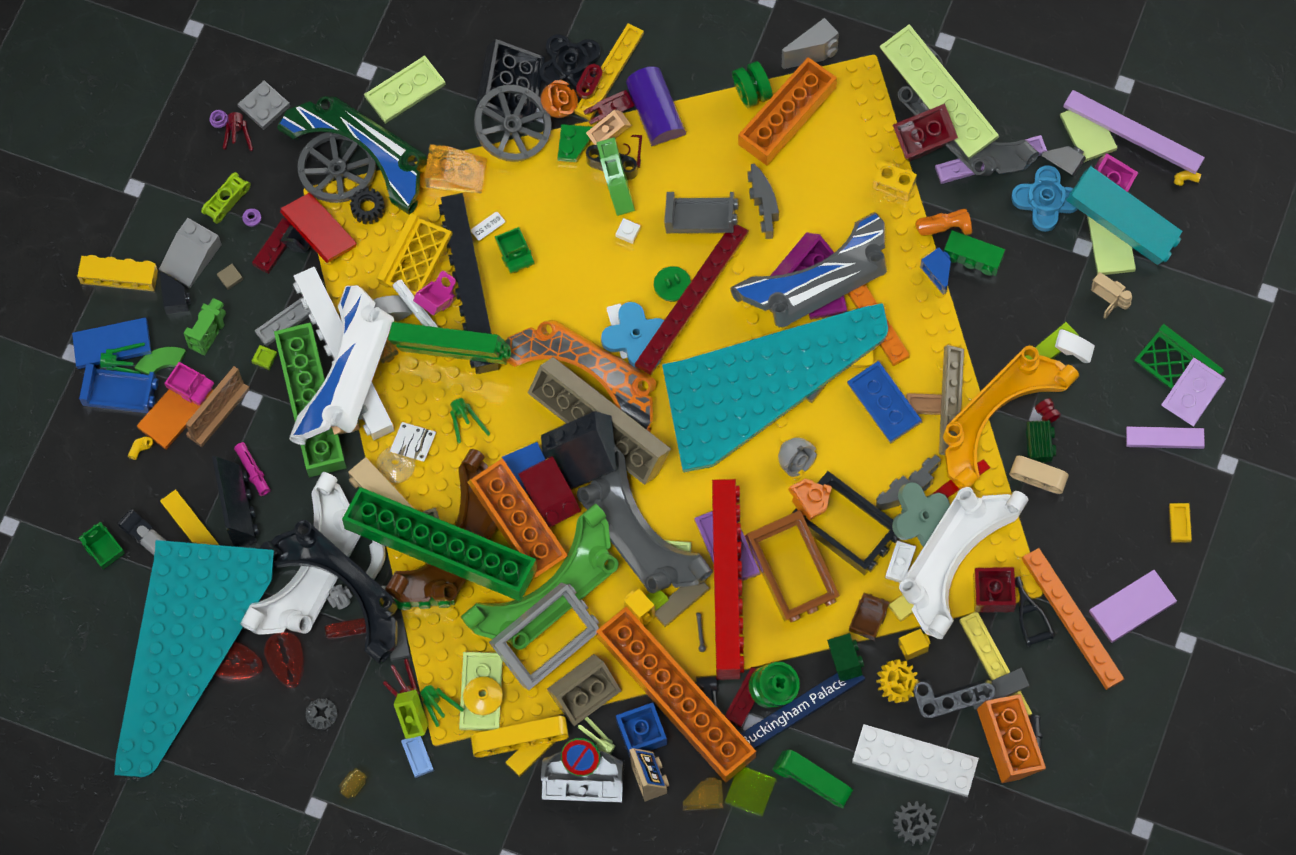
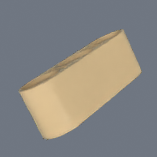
[1009,456,1069,494]

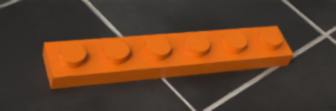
[847,284,910,366]

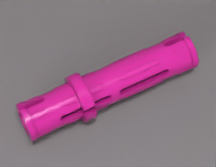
[234,442,271,496]

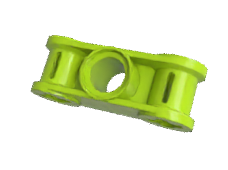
[201,172,251,224]

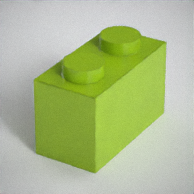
[394,690,428,739]

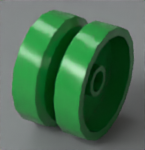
[732,61,773,108]
[749,662,800,708]

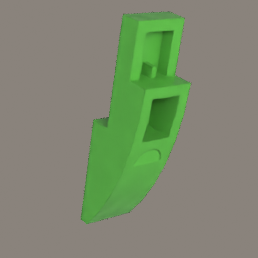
[596,137,635,216]

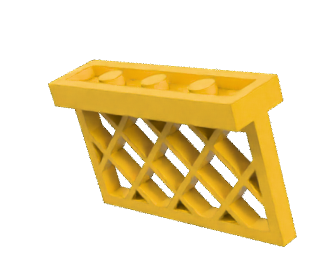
[377,213,453,297]

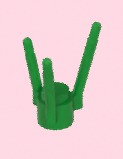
[100,342,145,374]
[450,398,490,443]
[420,685,464,727]

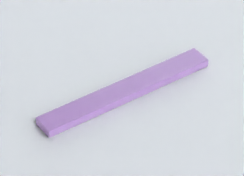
[1063,90,1205,174]

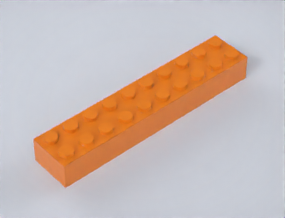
[596,607,756,782]

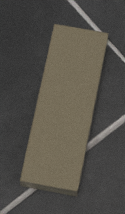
[655,582,709,627]

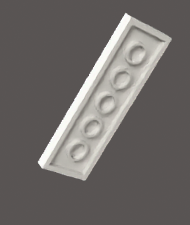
[852,724,979,797]

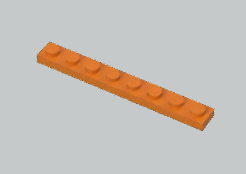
[1022,548,1124,690]

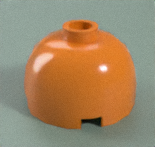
[540,80,578,118]

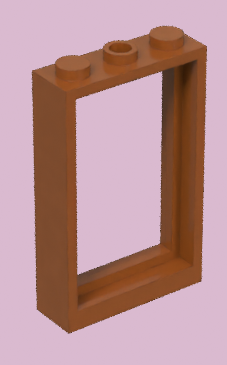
[745,510,840,623]

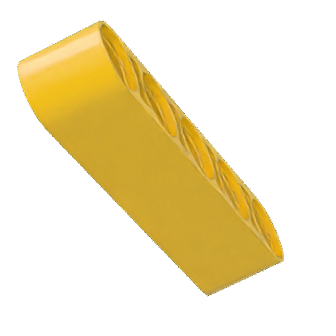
[470,716,569,757]

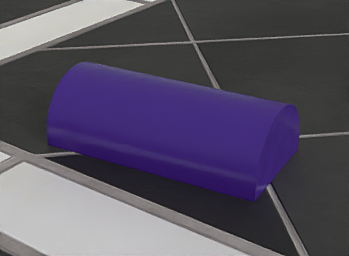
[626,66,686,146]

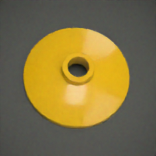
[463,677,503,715]

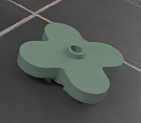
[892,482,950,547]

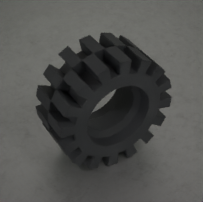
[350,188,385,224]

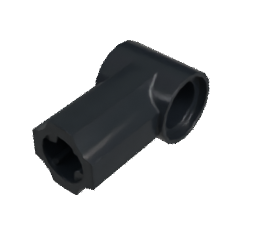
[696,675,717,707]

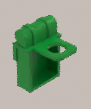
[495,227,535,274]
[78,522,125,570]

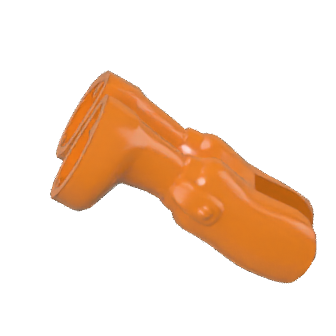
[915,209,972,235]

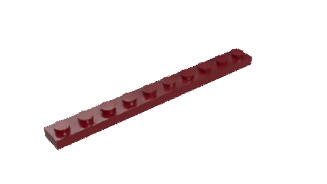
[635,225,749,375]

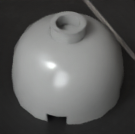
[778,437,817,477]

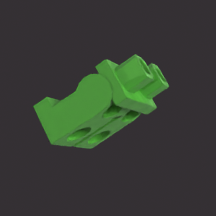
[184,298,226,356]

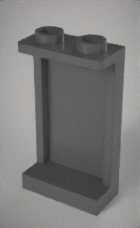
[664,192,739,233]

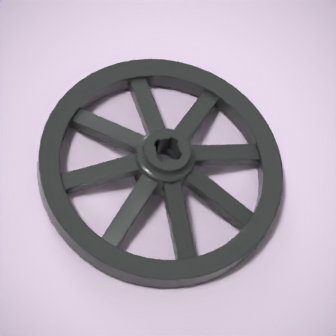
[474,85,551,162]
[298,132,376,203]

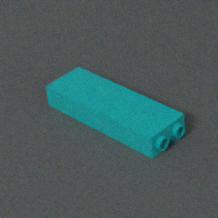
[1066,166,1183,265]

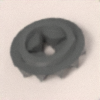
[306,698,337,729]

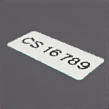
[470,212,505,240]

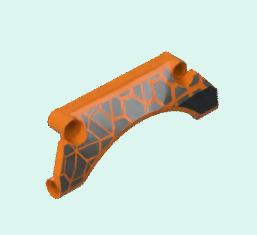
[505,320,656,432]

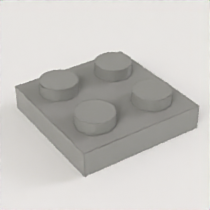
[238,80,290,130]

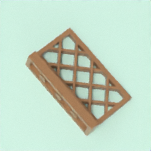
[185,366,250,447]

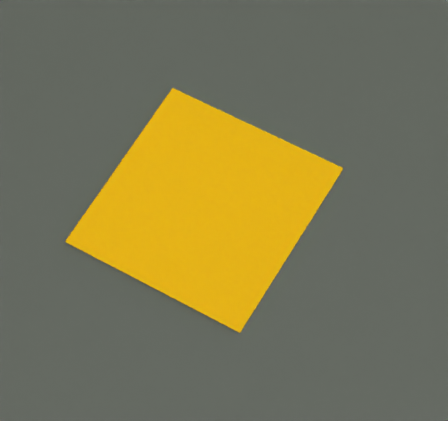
[303,55,1042,746]

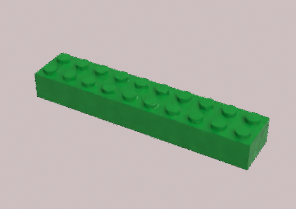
[342,487,537,601]

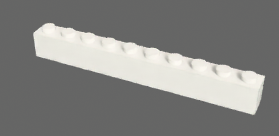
[293,267,394,441]

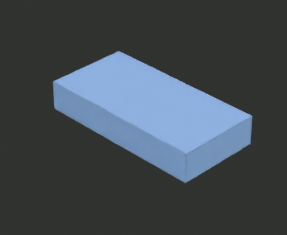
[401,736,434,778]

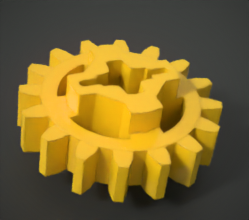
[876,659,918,703]

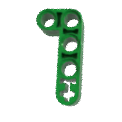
[772,750,853,808]

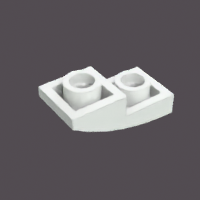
[1055,330,1095,363]

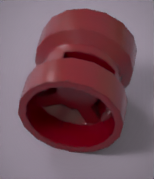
[1034,398,1061,423]

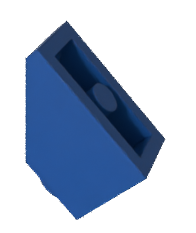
[920,248,951,295]

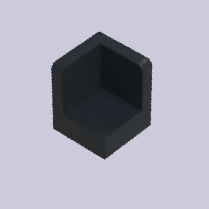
[280,225,310,253]

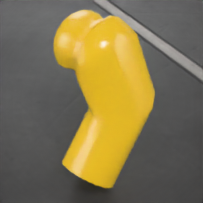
[1174,170,1201,186]
[128,437,153,460]

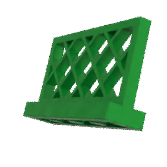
[1135,324,1224,390]

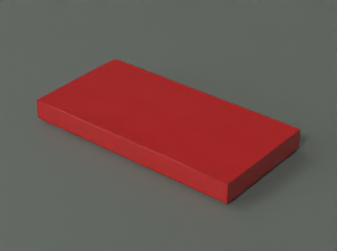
[280,193,357,263]

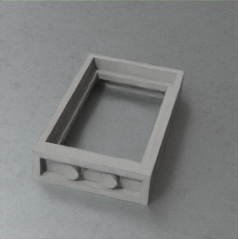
[489,583,599,690]

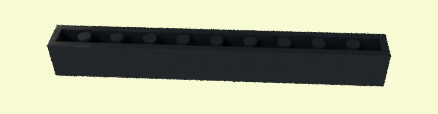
[438,193,499,374]

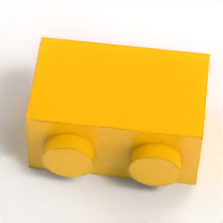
[624,588,655,626]

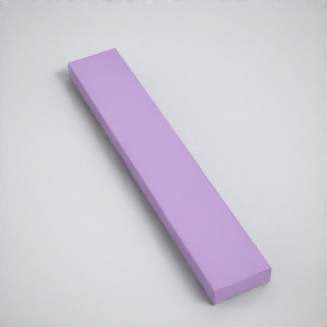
[935,135,1047,184]

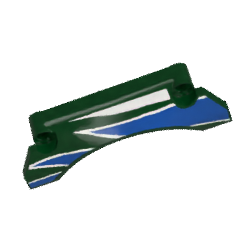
[277,96,427,215]

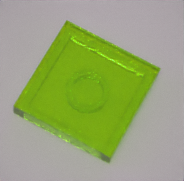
[725,767,776,817]

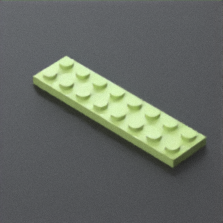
[880,24,999,159]

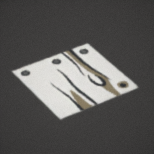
[390,422,436,462]

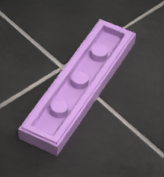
[1126,427,1205,449]

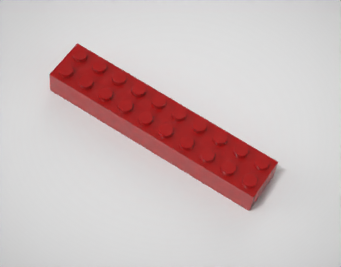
[712,479,744,680]

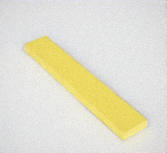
[960,612,1032,716]

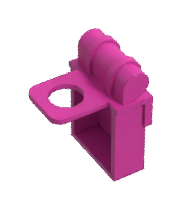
[413,271,457,316]
[165,362,214,406]

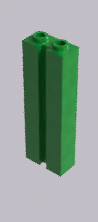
[388,322,511,365]

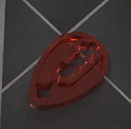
[264,632,304,688]
[214,642,263,679]

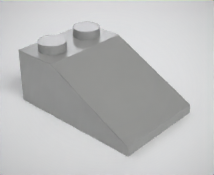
[781,18,839,69]
[159,218,222,288]

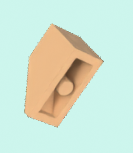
[586,110,632,145]

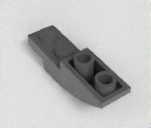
[747,164,779,239]
[876,454,941,510]

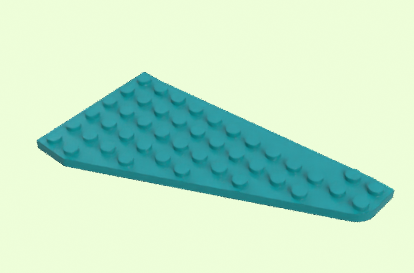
[662,303,888,472]

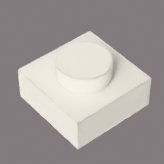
[616,218,641,244]

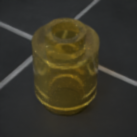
[339,768,367,799]

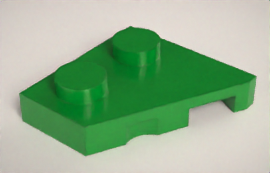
[557,124,592,162]

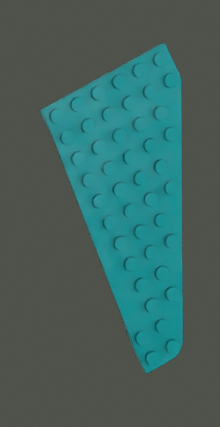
[114,540,274,777]

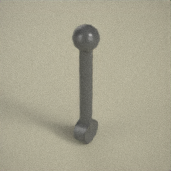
[696,613,706,652]

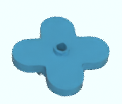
[1011,166,1078,232]
[601,302,664,368]

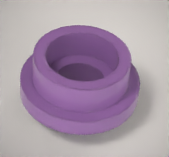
[210,110,228,128]
[242,209,261,227]

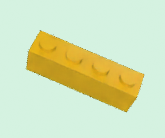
[77,255,158,291]

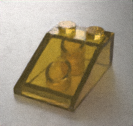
[425,144,487,193]

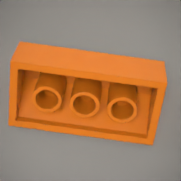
[977,694,1046,783]

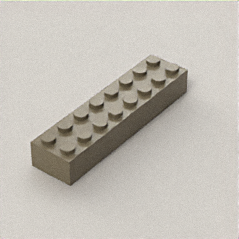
[528,357,671,485]

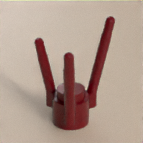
[223,112,253,151]
[383,659,420,697]

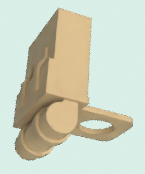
[1091,272,1132,319]

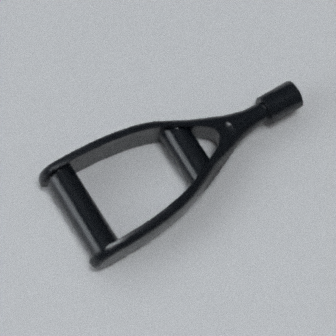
[1015,576,1054,647]

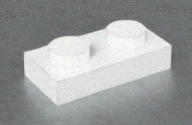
[885,541,916,583]

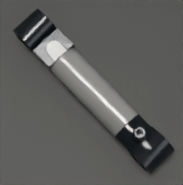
[117,509,166,555]

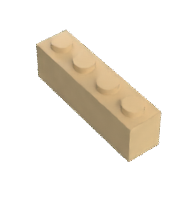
[348,457,414,509]

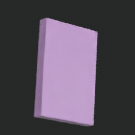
[1161,357,1226,427]

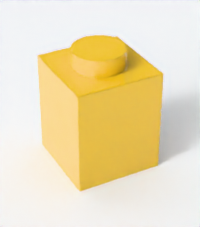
[898,629,930,661]

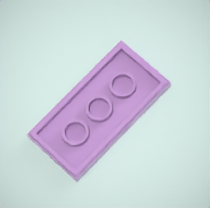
[1089,570,1177,643]

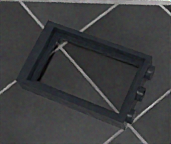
[792,471,899,576]

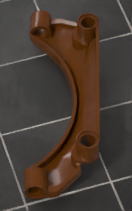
[385,449,497,602]

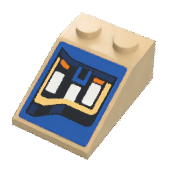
[630,748,669,801]

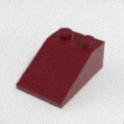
[893,103,958,162]
[518,456,581,528]

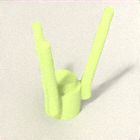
[578,716,615,754]

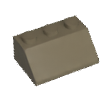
[547,654,621,726]

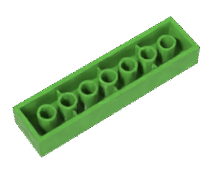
[274,323,346,477]

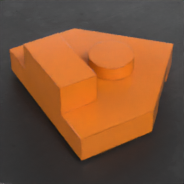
[788,479,832,521]

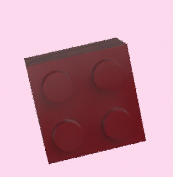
[973,567,1016,612]

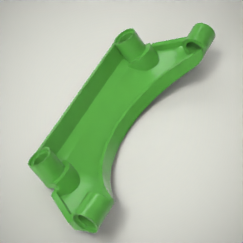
[461,504,618,650]

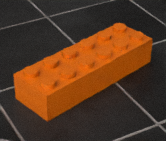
[738,57,837,166]
[467,458,568,579]

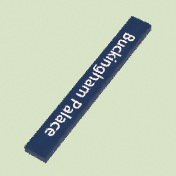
[740,673,865,749]

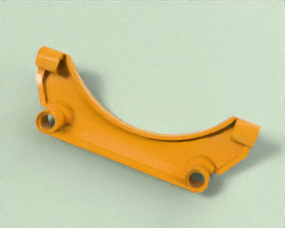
[943,346,1079,489]

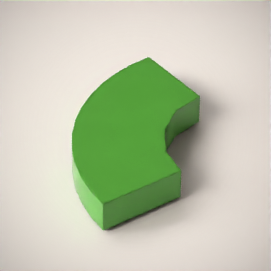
[135,347,187,375]

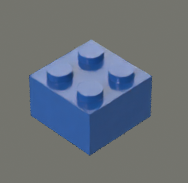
[616,702,667,757]

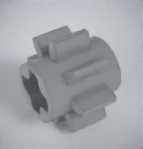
[327,585,353,609]

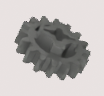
[893,801,937,846]

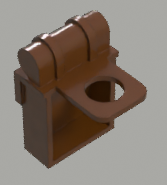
[849,592,890,641]

